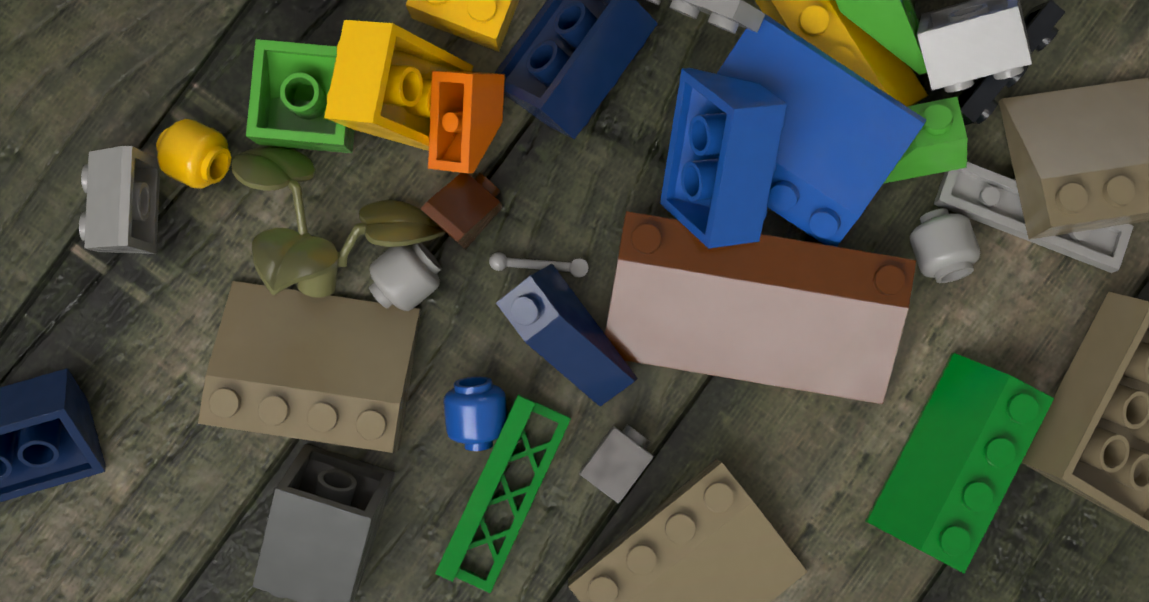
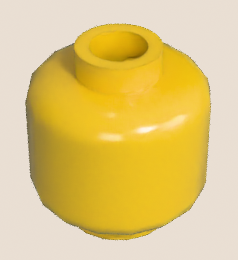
[156,119,231,189]

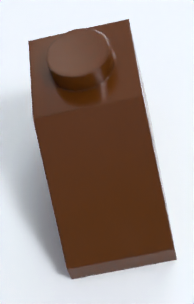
[420,172,503,250]

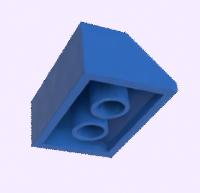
[660,68,787,249]

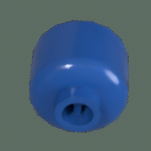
[443,376,508,451]

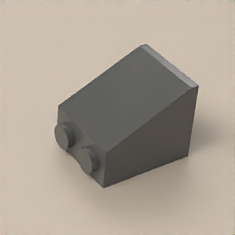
[252,444,396,602]

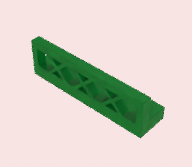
[435,394,571,593]

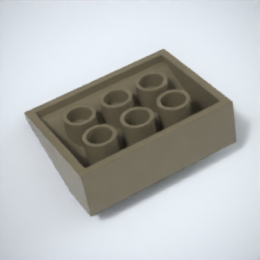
[999,78,1149,239]
[198,281,421,453]
[1022,292,1149,532]
[568,459,807,602]

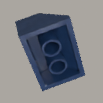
[495,0,658,140]
[0,368,106,502]

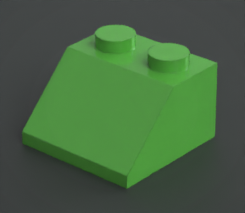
[246,39,355,153]

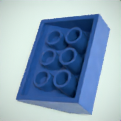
[717,14,926,247]

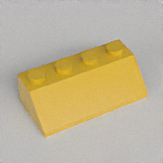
[755,0,928,107]

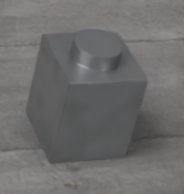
[579,424,654,504]

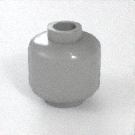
[910,208,980,283]
[369,243,442,311]

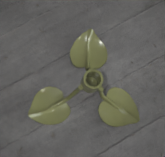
[232,146,444,297]

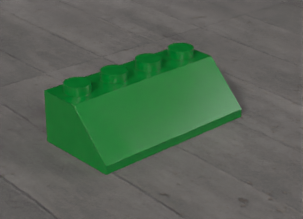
[865,353,1054,574]

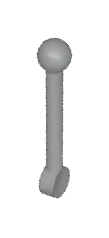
[489,252,589,278]

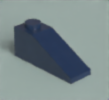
[496,264,638,406]

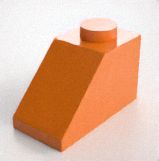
[428,71,505,174]

